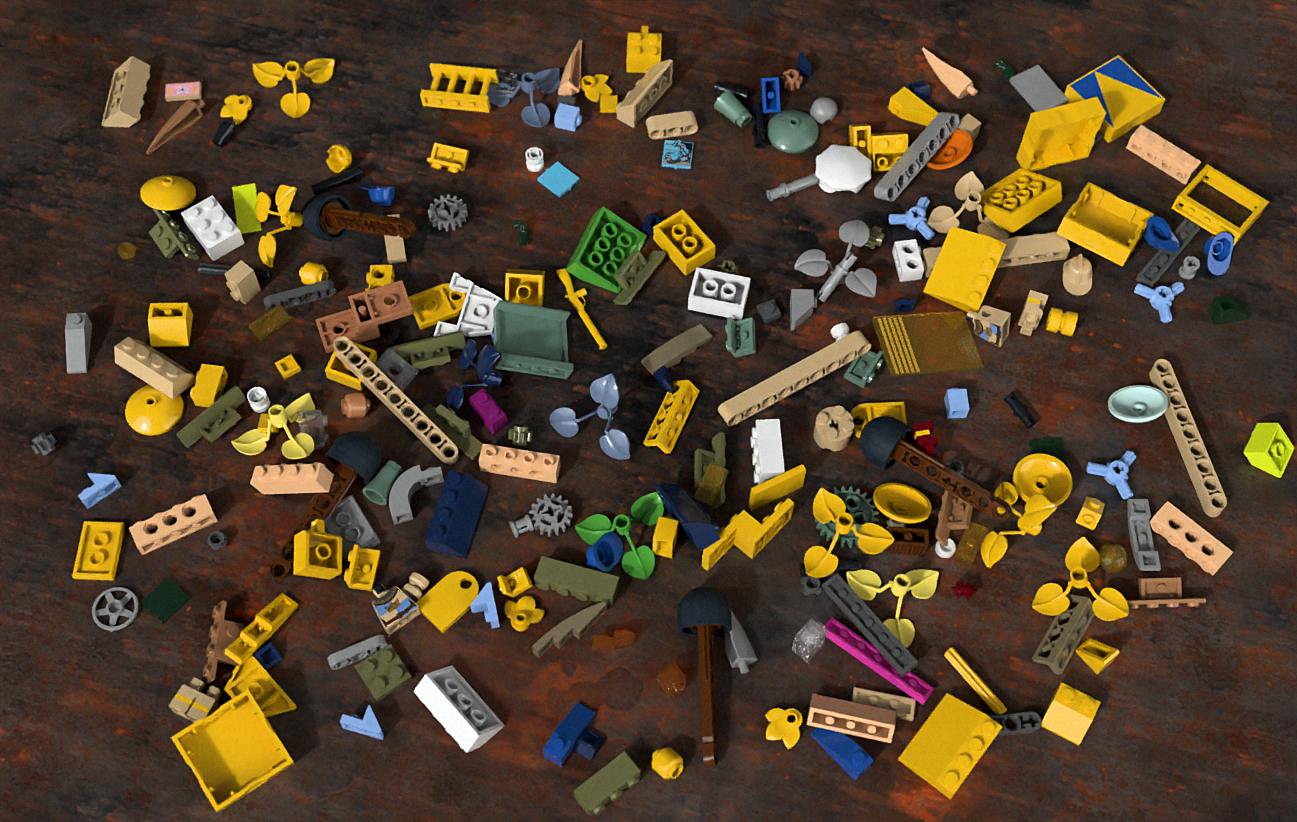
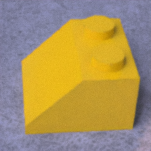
[505,269,545,306]
[1041,682,1101,746]

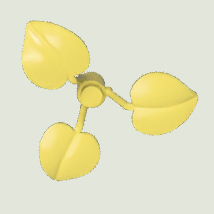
[231,393,316,459]
[846,569,939,648]

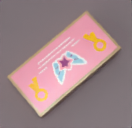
[165,82,202,101]

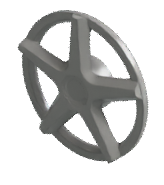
[92,587,139,632]

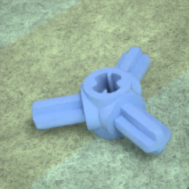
[888,197,935,240]
[1134,282,1185,323]
[1086,451,1136,500]

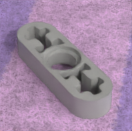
[327,635,388,670]

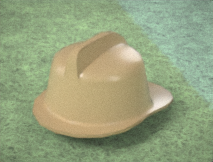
[1063,254,1092,296]

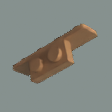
[935,470,973,546]
[1126,577,1206,608]
[203,600,244,684]

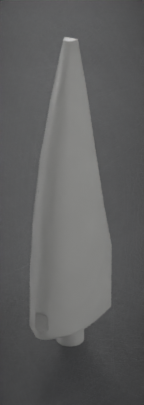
[723,610,757,674]

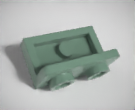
[725,317,756,358]
[844,350,884,388]

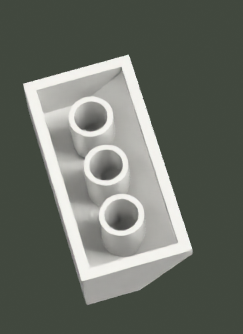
[414,665,505,753]

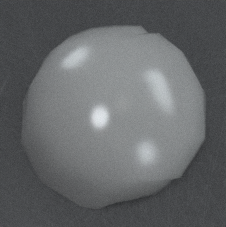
[810,97,838,124]

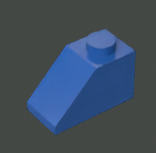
[761,77,780,113]

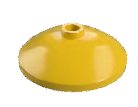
[140,175,196,211]
[125,385,184,436]
[1013,453,1073,506]
[873,483,932,524]

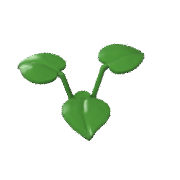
[575,492,664,579]

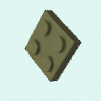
[355,644,412,702]

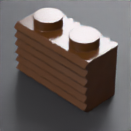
[885,526,929,556]

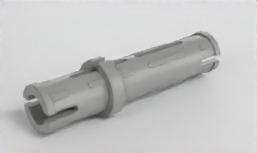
[766,173,819,201]
[815,251,858,302]

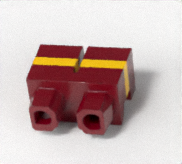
[908,421,938,462]

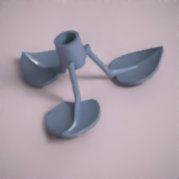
[487,68,560,128]
[549,373,631,460]

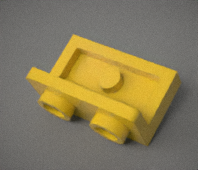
[427,143,469,173]
[344,544,381,591]

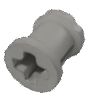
[1178,256,1200,280]
[509,514,534,538]

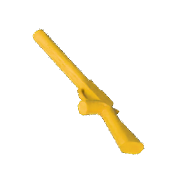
[556,268,608,350]

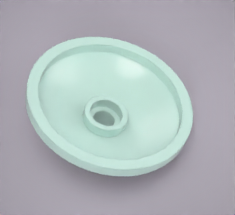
[1108,385,1168,423]

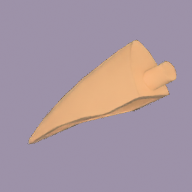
[558,39,582,96]
[922,47,978,99]

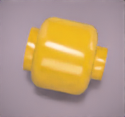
[299,262,328,285]
[652,747,683,779]

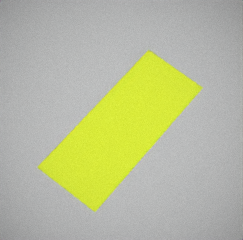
[232,183,262,234]

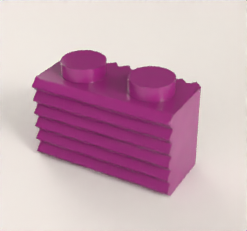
[470,388,508,434]

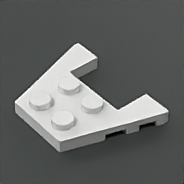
[434,272,503,337]

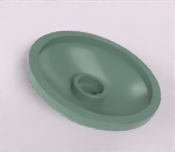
[767,110,819,153]

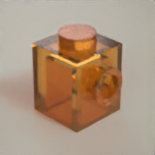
[657,662,687,697]

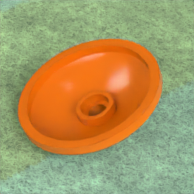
[925,129,973,170]

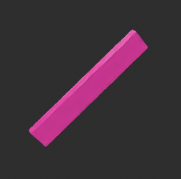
[820,617,934,705]

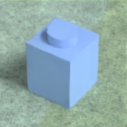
[554,103,582,132]
[944,388,969,419]

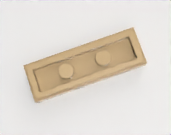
[384,214,407,264]
[851,687,916,721]

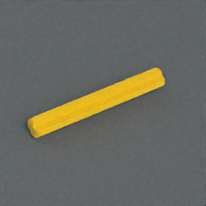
[944,647,1007,715]

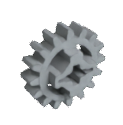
[428,195,468,231]
[530,494,573,537]

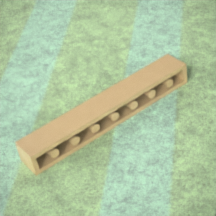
[921,231,1070,277]

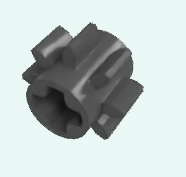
[31,432,57,456]

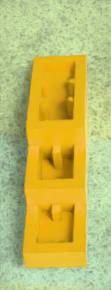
[224,593,298,665]

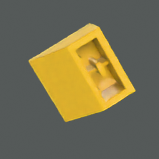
[871,132,908,171]
[148,303,193,347]

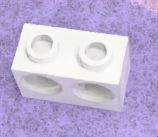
[892,239,926,282]

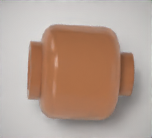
[341,393,371,418]

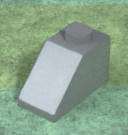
[790,289,817,330]

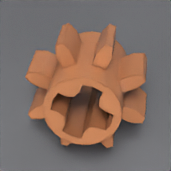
[781,69,802,91]

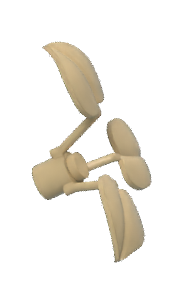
[927,171,1009,240]

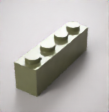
[534,556,619,606]

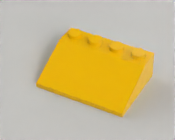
[979,168,1062,233]
[923,226,1006,312]
[898,693,1002,800]

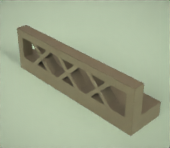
[1032,594,1095,675]

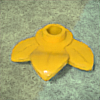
[580,74,613,102]
[220,95,252,125]
[504,596,545,631]
[765,708,803,749]

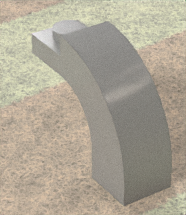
[389,465,444,525]

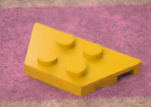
[224,655,297,717]

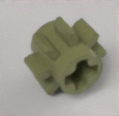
[866,226,885,249]
[717,260,739,276]
[508,424,533,446]

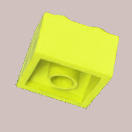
[1243,423,1294,478]

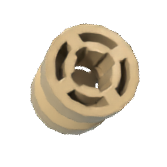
[402,572,429,601]

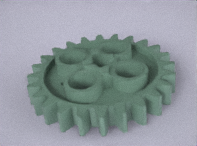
[814,486,879,548]

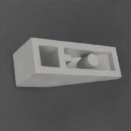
[65,313,92,374]

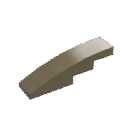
[641,324,713,375]
[532,601,607,658]

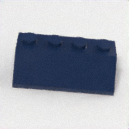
[425,470,489,559]
[653,482,721,552]

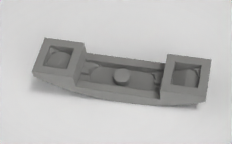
[1127,499,1161,571]

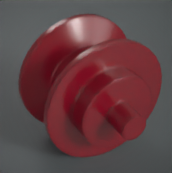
[951,579,977,601]

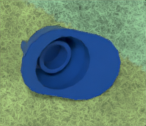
[359,184,398,206]
[1144,216,1179,252]
[1204,232,1234,275]
[585,532,623,572]

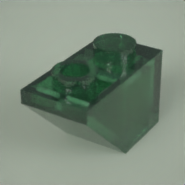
[1208,295,1250,325]

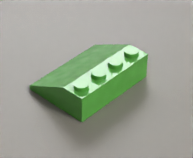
[565,206,647,293]

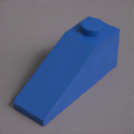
[543,703,595,767]
[810,727,873,781]

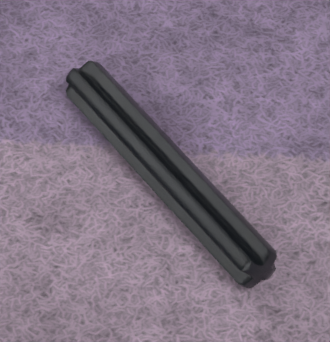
[198,263,271,280]

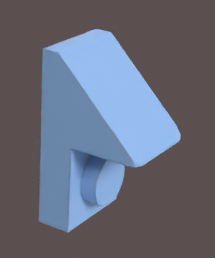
[78,473,122,509]
[470,582,500,629]
[340,705,384,740]

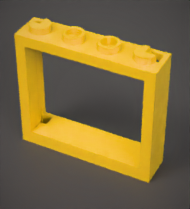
[1171,164,1269,246]

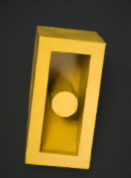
[849,123,872,161]

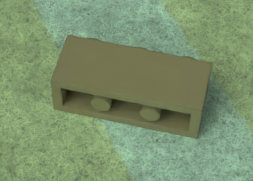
[573,751,640,816]

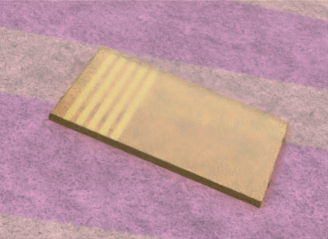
[872,311,984,376]

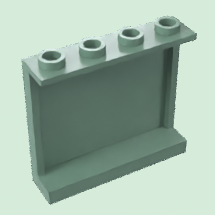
[493,300,574,379]

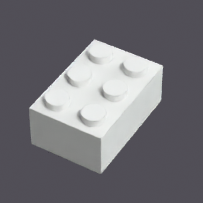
[181,195,245,261]
[688,267,751,320]
[750,419,785,485]

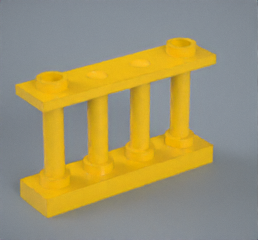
[420,63,499,113]

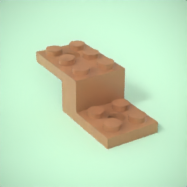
[315,280,414,353]

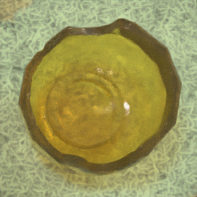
[1097,543,1128,573]

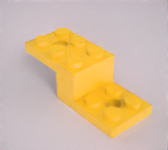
[702,498,794,571]

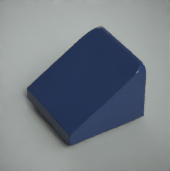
[797,52,812,77]
[908,80,930,100]
[640,212,664,235]
[893,299,916,312]
[654,366,674,393]
[253,641,283,670]
[574,728,604,760]

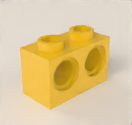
[365,265,395,305]
[653,516,679,558]

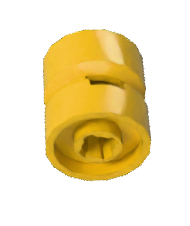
[1045,307,1078,337]

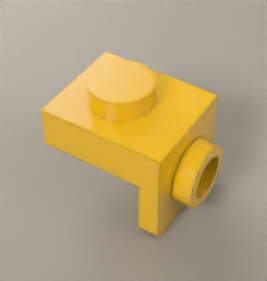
[1076,496,1105,530]
[497,567,533,598]

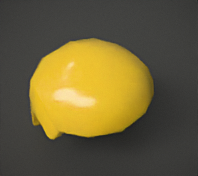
[326,144,352,173]

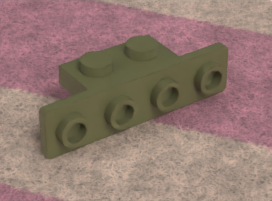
[149,208,199,261]
[613,250,666,305]
[389,331,466,370]
[176,385,246,448]
[421,403,483,460]
[694,432,726,509]

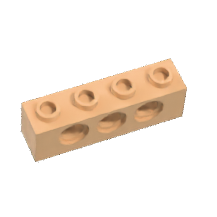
[479,444,561,483]
[129,494,218,555]
[1150,501,1233,575]

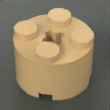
[813,405,854,451]

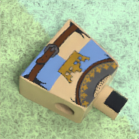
[966,305,1011,347]
[372,584,421,636]

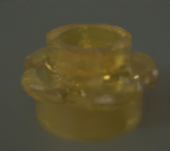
[118,242,137,259]

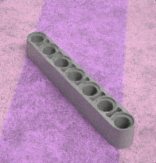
[874,112,960,201]

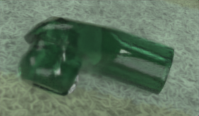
[994,60,1014,80]
[513,219,528,246]

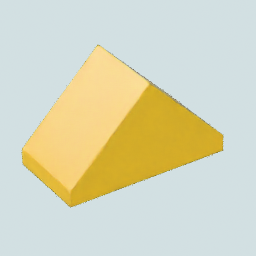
[1075,638,1119,675]

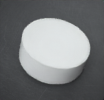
[935,538,956,558]

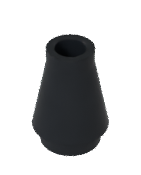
[212,120,236,148]

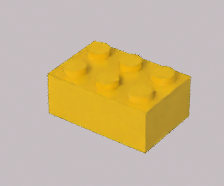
[653,209,716,276]

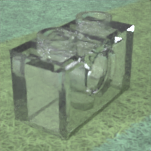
[375,348,419,392]
[792,618,827,663]

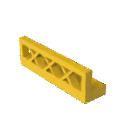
[643,380,700,454]

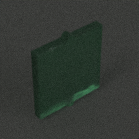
[1029,438,1068,468]
[140,577,190,624]

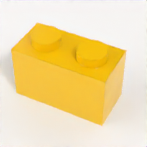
[190,364,228,407]

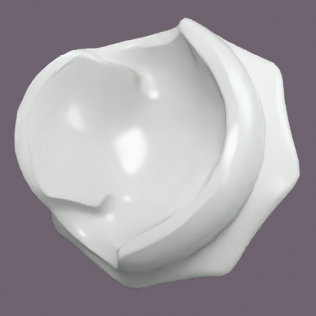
[815,145,872,194]

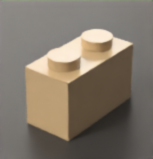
[224,260,261,304]

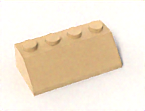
[102,56,150,127]
[616,60,673,128]
[114,337,196,399]

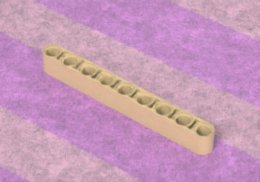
[718,331,871,426]
[333,336,458,465]
[1149,359,1227,517]

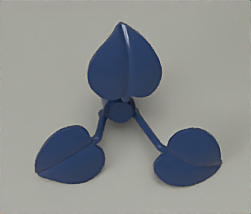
[445,339,502,414]

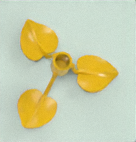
[253,58,335,118]
[255,185,303,267]
[981,482,1057,568]
[804,488,895,578]
[1032,537,1129,621]

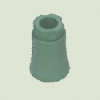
[714,90,752,128]
[363,460,403,505]

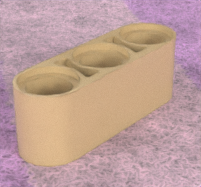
[646,111,698,139]

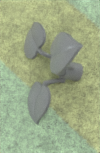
[794,220,877,298]

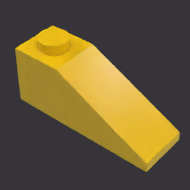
[888,87,939,126]

